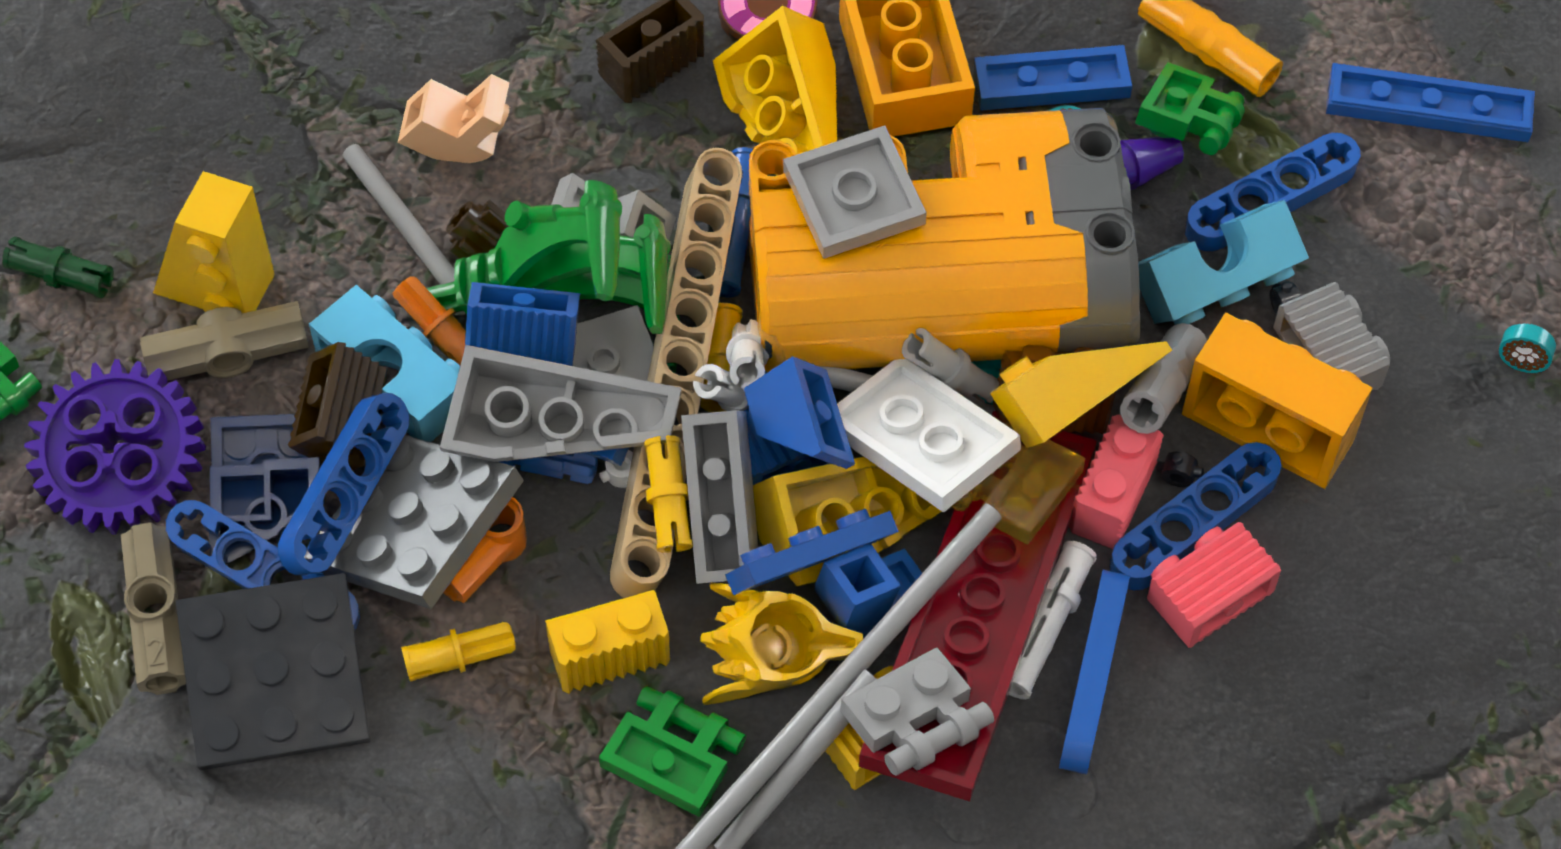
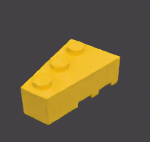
[153,171,275,314]

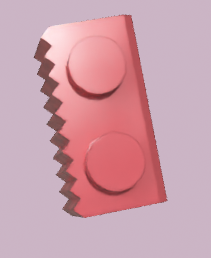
[1069,414,1164,549]
[1147,522,1281,648]

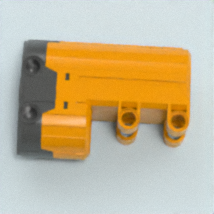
[749,108,1140,372]

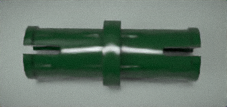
[2,236,114,298]

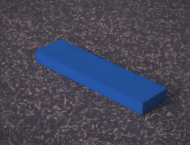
[1326,63,1535,142]

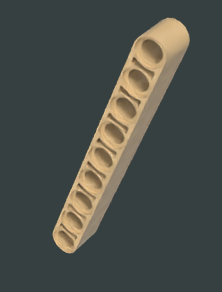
[610,148,742,598]

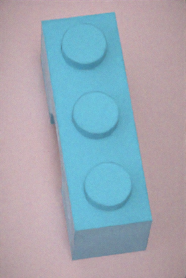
[1138,200,1309,325]
[309,285,460,442]

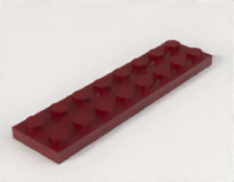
[858,411,1097,802]

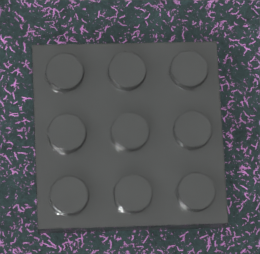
[304,435,524,609]

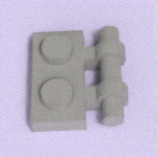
[840,647,994,776]

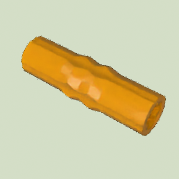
[1138,0,1283,97]

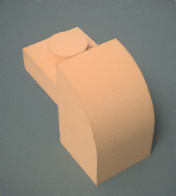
[398,74,509,163]

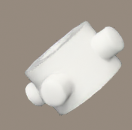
[599,450,633,488]

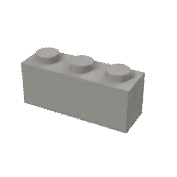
[681,410,759,584]

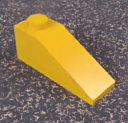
[990,341,1172,448]

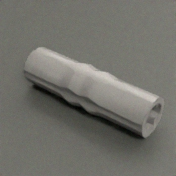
[1120,323,1207,434]

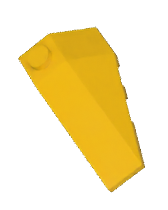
[713,6,837,176]
[753,457,942,586]

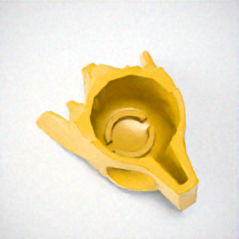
[700,582,863,705]

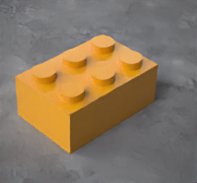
[839,0,975,137]
[1182,312,1373,489]

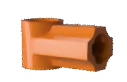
[443,497,527,603]

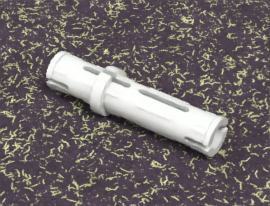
[1009,541,1097,699]

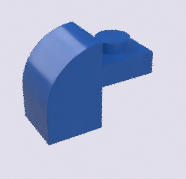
[815,543,922,639]

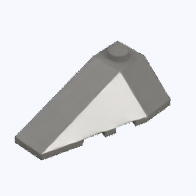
[440,345,682,462]

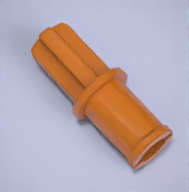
[393,276,466,365]

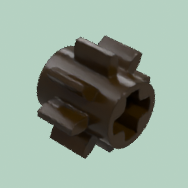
[446,200,508,259]

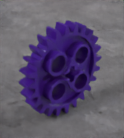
[24,359,206,535]

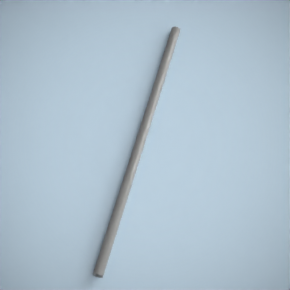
[675,503,1002,849]

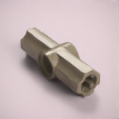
[140,301,309,381]
[121,522,186,695]

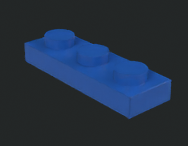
[973,45,1132,110]
[725,509,899,596]

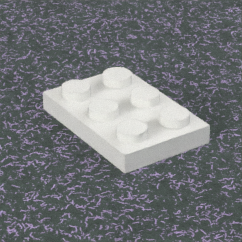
[837,359,1021,512]

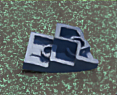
[209,414,322,564]

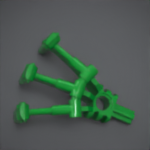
[427,180,680,373]

